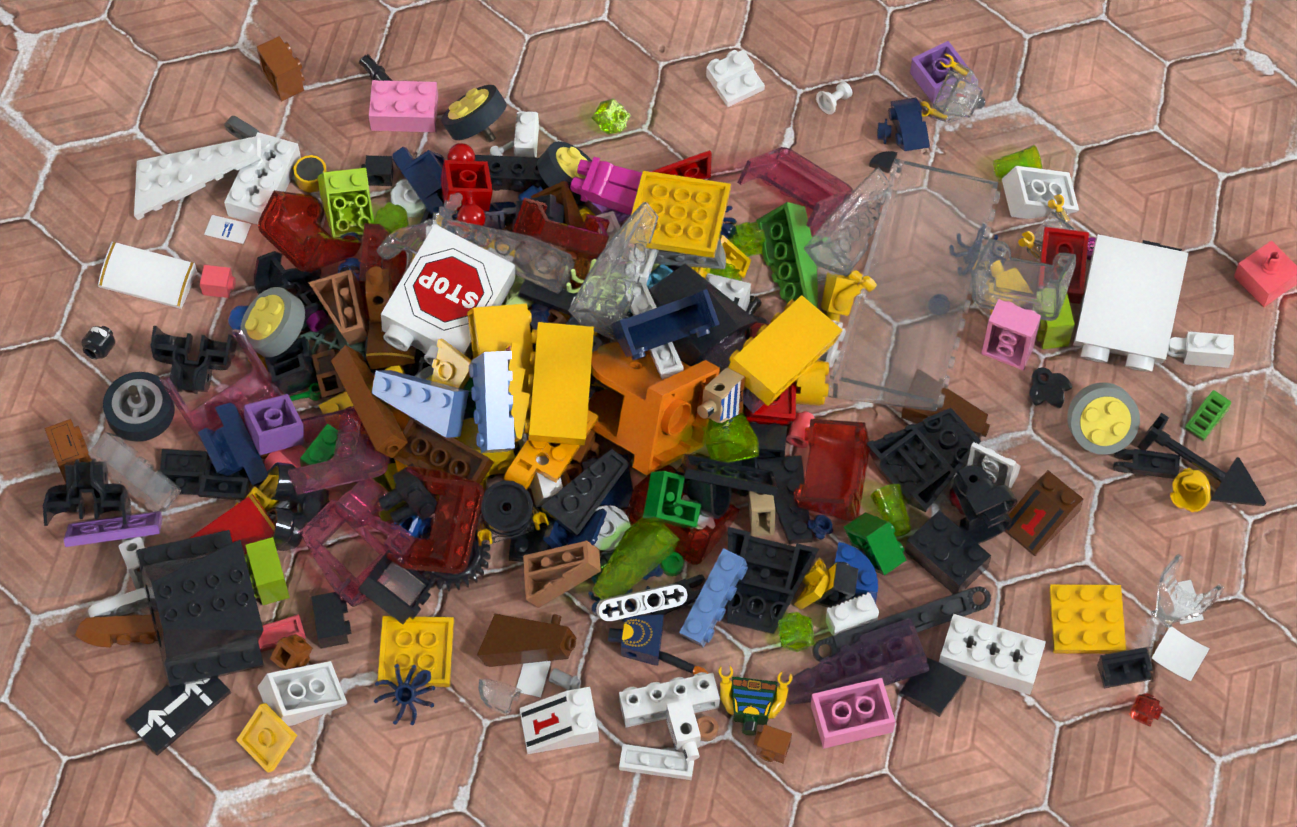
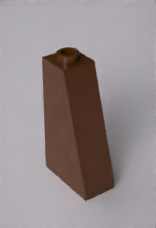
[901,370,990,440]
[477,614,577,667]

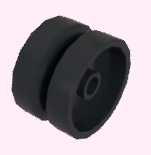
[481,480,533,537]

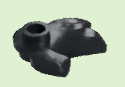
[1029,367,1072,408]

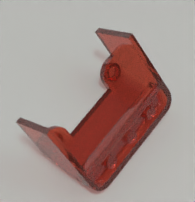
[387,466,484,574]

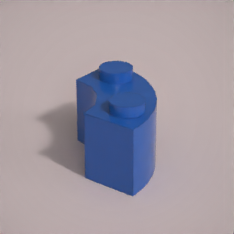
[835,542,878,604]

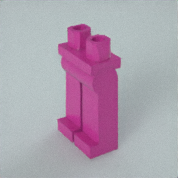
[571,157,652,215]

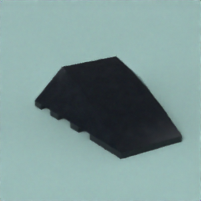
[649,263,758,367]
[866,408,981,512]
[727,527,819,634]

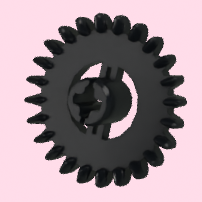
[414,519,491,591]

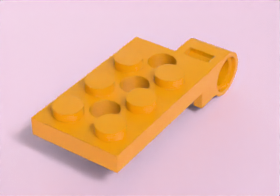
[504,410,599,490]

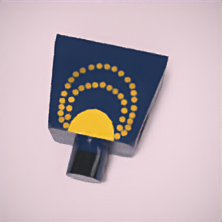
[608,615,664,666]

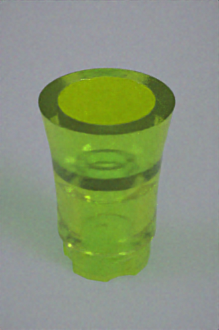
[993,145,1043,181]
[870,484,912,537]

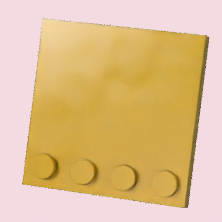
[625,171,731,258]

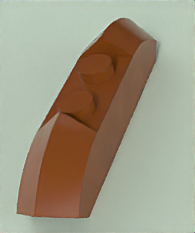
[75,614,157,648]

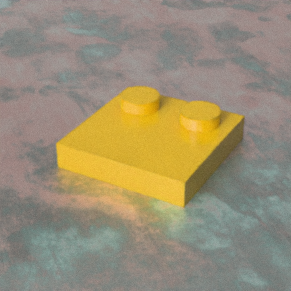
[236,703,298,773]

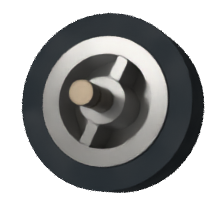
[103,372,175,442]

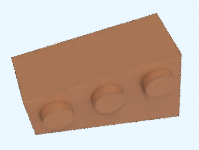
[309,269,369,345]
[523,541,601,608]

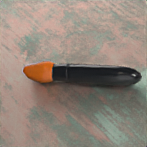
[659,651,708,675]

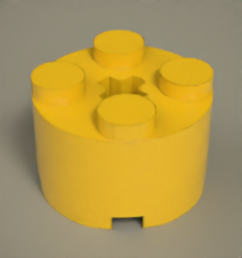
[796,360,829,406]

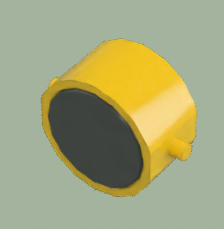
[293,155,327,193]

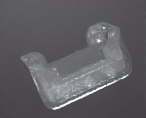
[971,239,1076,321]

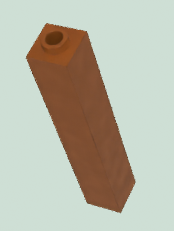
[331,345,408,458]

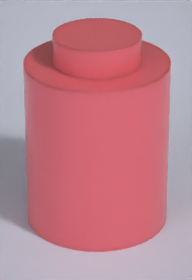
[786,411,817,448]

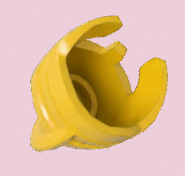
[1170,467,1211,512]

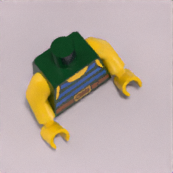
[718,665,793,736]

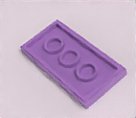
[64,511,162,547]

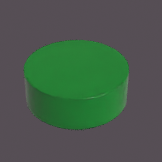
[661,552,684,577]

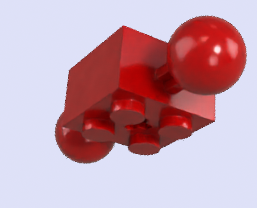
[441,143,493,232]

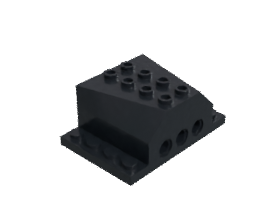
[136,530,264,688]

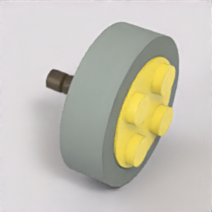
[240,287,305,357]
[1067,383,1140,455]

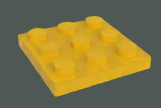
[1049,584,1126,654]
[378,616,454,687]

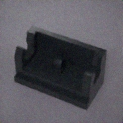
[1097,647,1152,689]

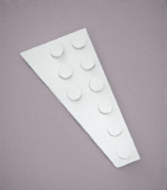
[134,136,261,220]

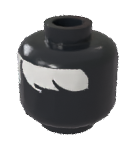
[81,326,115,360]

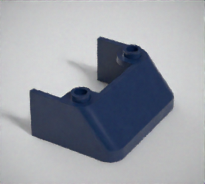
[611,289,720,360]

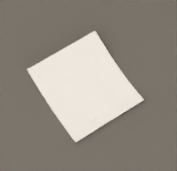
[1152,625,1210,681]

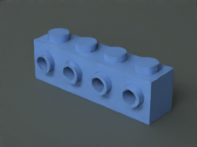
[679,548,748,648]

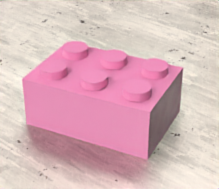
[369,80,438,132]
[982,299,1041,370]
[811,678,895,749]

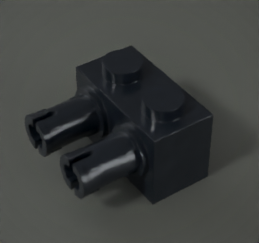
[378,463,442,525]

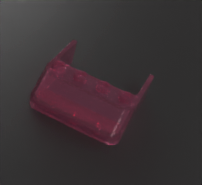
[737,147,853,227]
[159,329,282,443]
[288,406,389,495]

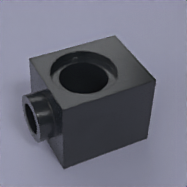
[361,155,394,186]

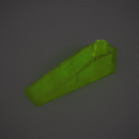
[706,412,759,462]
[592,517,680,607]

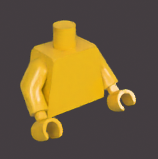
[821,270,877,322]

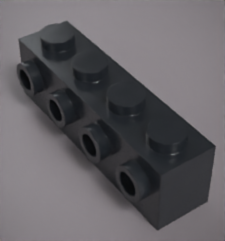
[475,155,549,192]

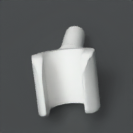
[489,141,514,156]

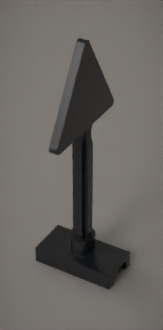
[1137,413,1266,506]

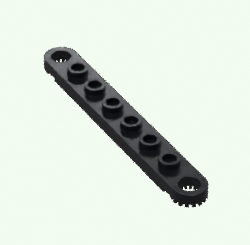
[812,586,991,663]

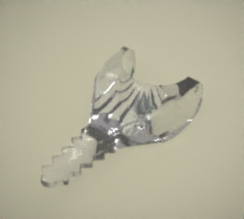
[377,193,463,278]
[1131,554,1224,650]

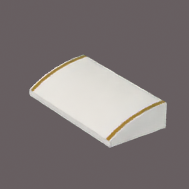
[98,242,197,309]

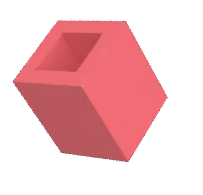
[200,265,236,298]

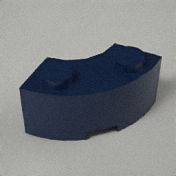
[888,97,930,151]

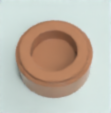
[697,716,719,742]

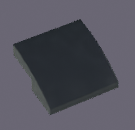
[156,449,209,495]
[198,459,251,500]
[899,657,967,717]

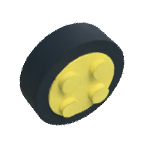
[441,85,507,142]
[537,141,592,204]

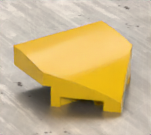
[794,558,830,610]

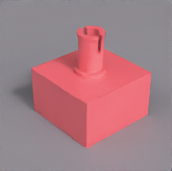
[1234,240,1297,307]

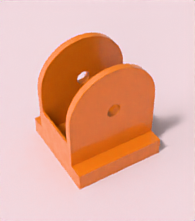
[588,342,720,475]

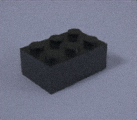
[905,510,991,594]

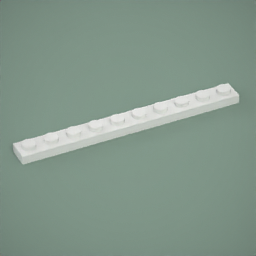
[592,211,684,380]

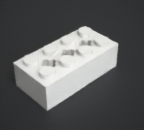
[224,132,301,228]
[939,614,1046,695]

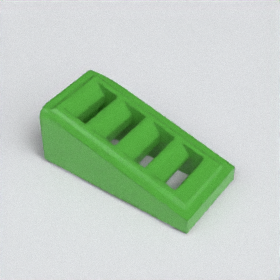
[1184,390,1231,441]

